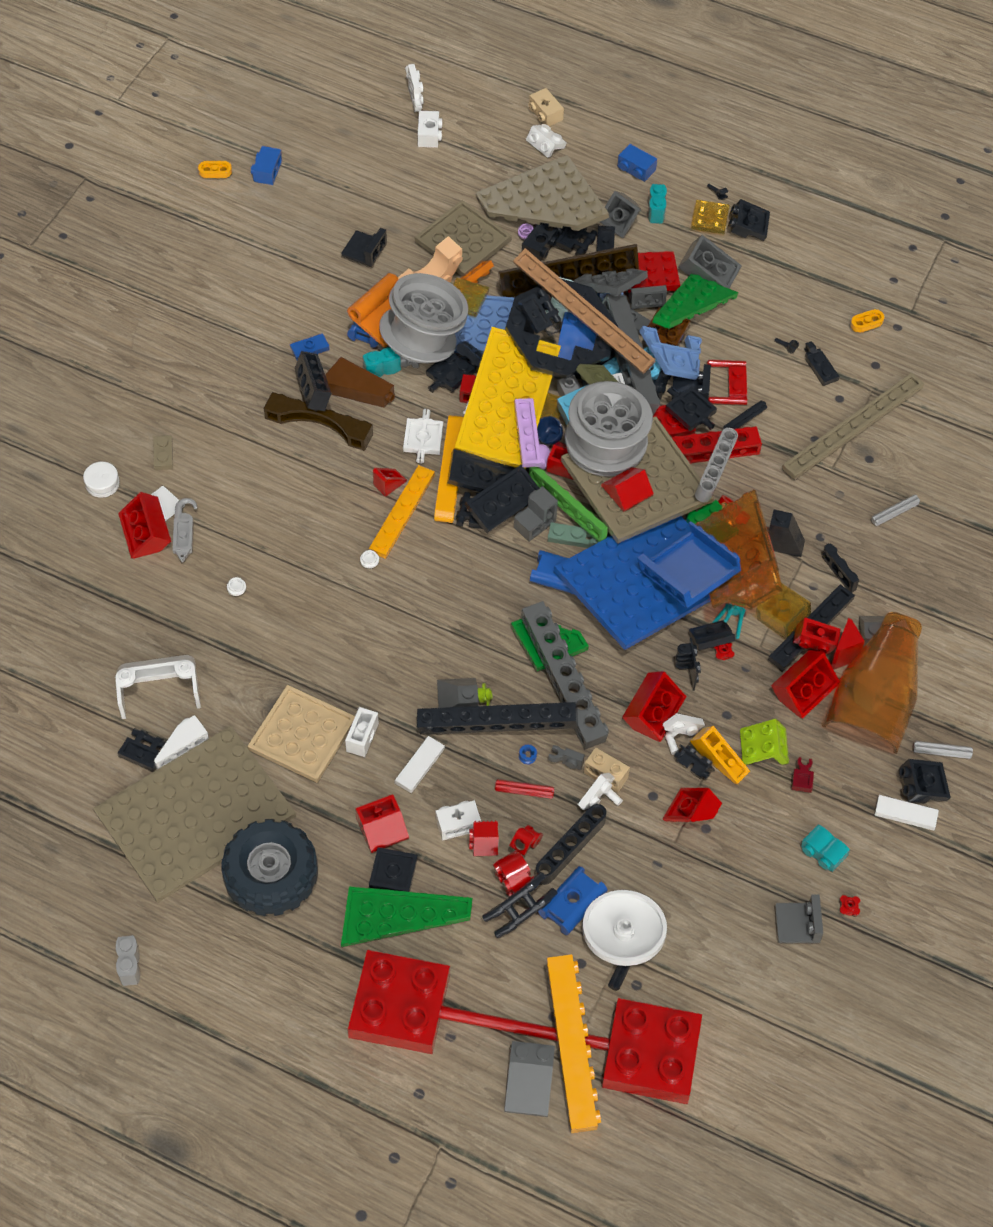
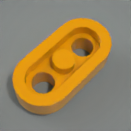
[198,161,232,178]
[850,309,884,333]

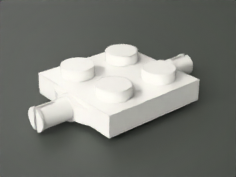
[405,64,424,112]
[403,409,443,463]

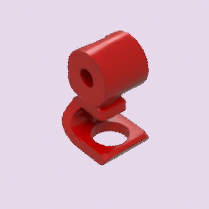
[509,825,543,856]

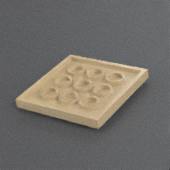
[247,685,355,783]

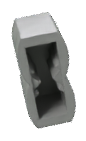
[116,935,141,986]

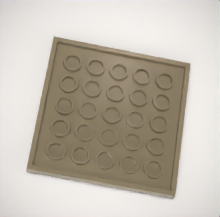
[561,417,714,544]

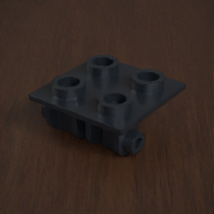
[675,638,701,691]

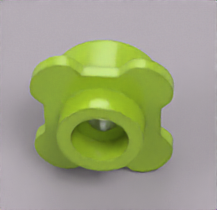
[478,683,493,706]

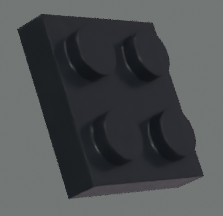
[369,847,418,892]

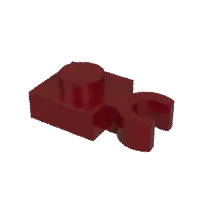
[791,757,814,793]

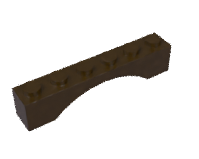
[263,392,373,451]

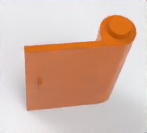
[347,273,398,348]

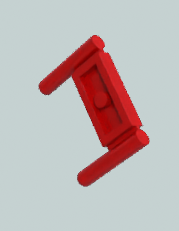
[707,360,747,405]

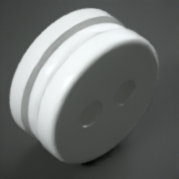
[83,462,120,498]

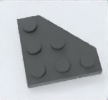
[574,269,648,296]

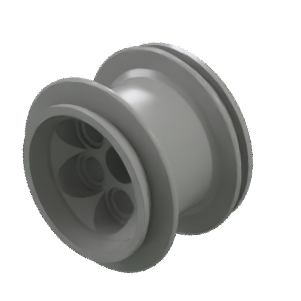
[379,273,468,363]
[565,381,653,476]

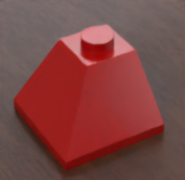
[663,788,722,822]

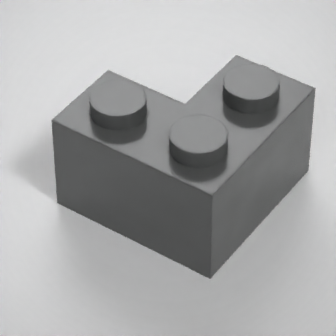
[514,486,558,542]

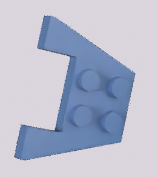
[639,326,702,380]

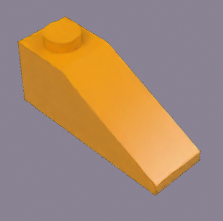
[690,726,750,784]

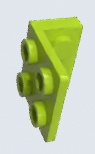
[740,719,789,765]

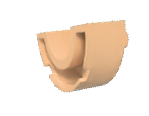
[398,236,463,282]

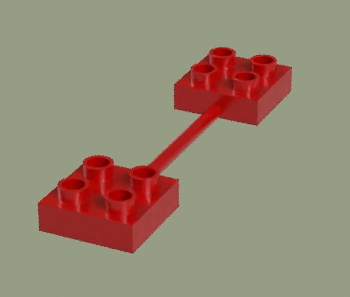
[348,950,703,1104]

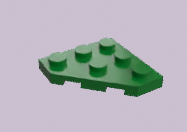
[511,619,589,672]

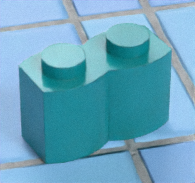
[648,184,667,224]
[363,347,401,377]
[801,824,850,872]

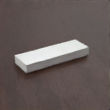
[395,736,445,793]
[875,795,939,830]

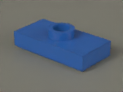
[290,333,330,361]

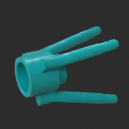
[712,595,746,639]

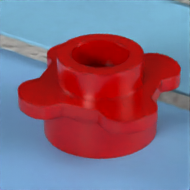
[713,642,735,660]
[840,895,861,916]

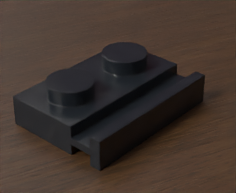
[689,620,735,651]

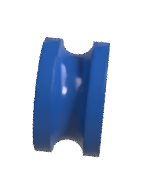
[519,744,537,765]

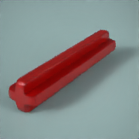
[495,779,554,798]

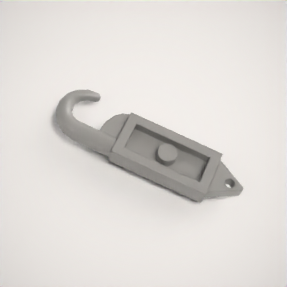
[173,498,197,563]

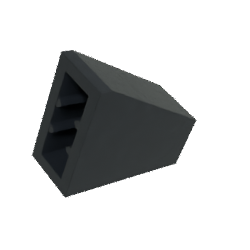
[765,509,805,557]

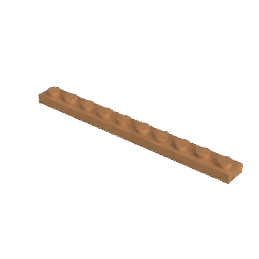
[513,248,656,375]

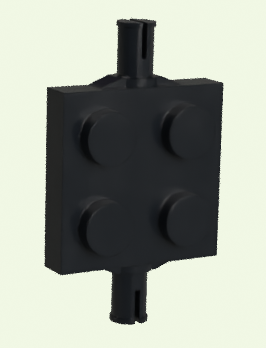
[426,352,476,393]
[665,386,717,431]

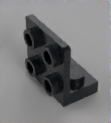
[341,228,387,267]
[672,364,711,400]

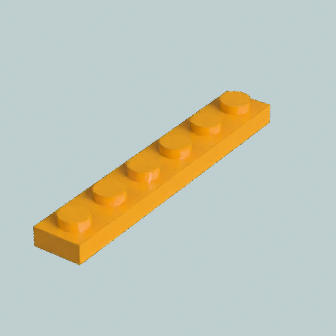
[369,465,435,559]

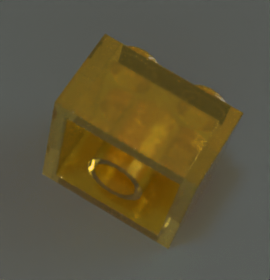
[756,582,811,639]

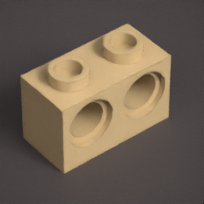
[584,748,630,793]

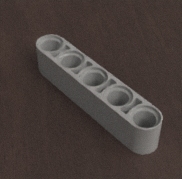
[695,428,738,503]

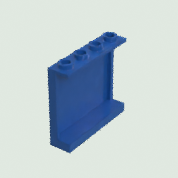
[637,522,741,608]

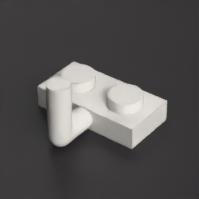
[663,713,705,755]
[578,773,623,810]

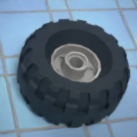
[221,819,318,916]

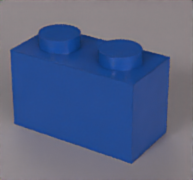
[617,144,657,182]
[251,146,282,185]

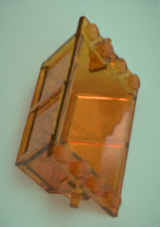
[695,489,783,610]

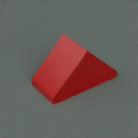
[373,468,407,497]

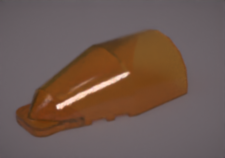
[822,612,922,754]

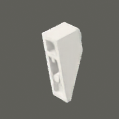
[154,715,209,770]

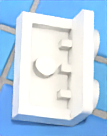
[526,124,567,158]

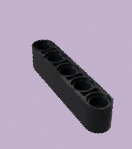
[535,804,607,885]

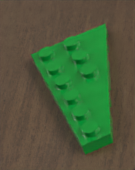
[653,274,739,329]
[341,886,473,947]

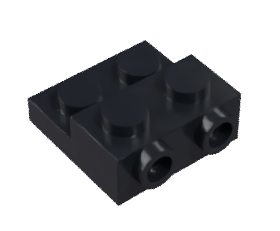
[728,199,770,241]
[899,759,951,803]

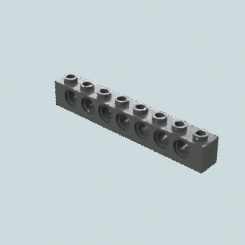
[521,601,609,750]

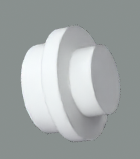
[360,550,379,568]
[227,577,246,596]

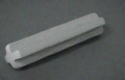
[871,495,920,526]
[913,741,973,759]

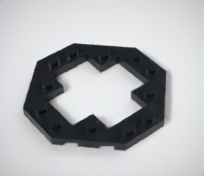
[505,279,618,379]

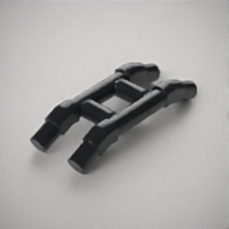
[482,872,558,938]

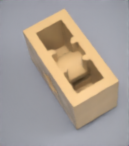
[528,88,564,126]

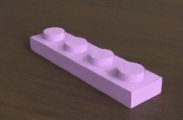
[514,398,541,467]

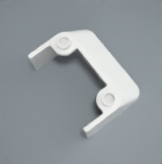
[115,655,201,719]

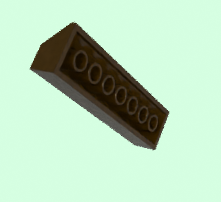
[498,244,639,297]

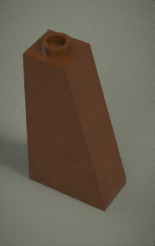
[325,357,395,408]

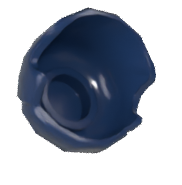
[537,416,563,446]

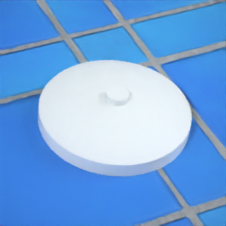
[583,890,667,966]

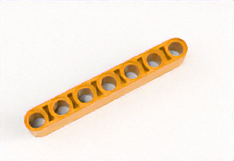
[434,415,464,523]

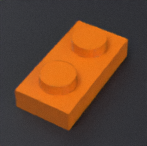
[458,260,494,287]

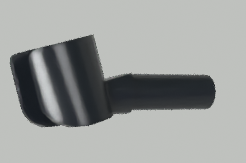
[707,183,728,200]
[774,338,799,354]

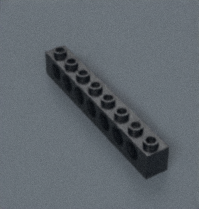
[417,702,578,735]

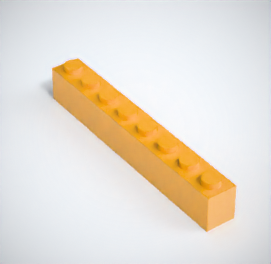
[547,954,601,1133]

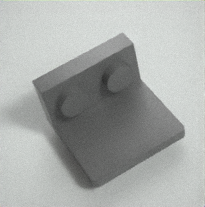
[626,285,667,309]
[775,894,823,943]

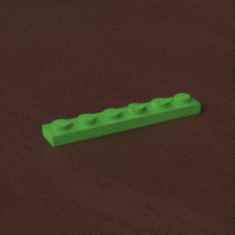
[529,467,608,542]

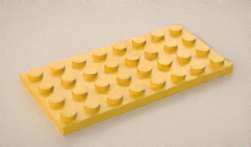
[454,327,561,469]

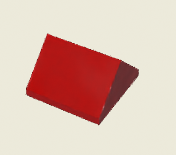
[601,467,654,512]
[831,618,865,670]

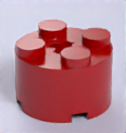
[492,850,534,897]

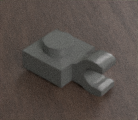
[548,745,585,770]

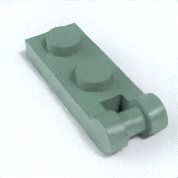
[548,522,598,548]

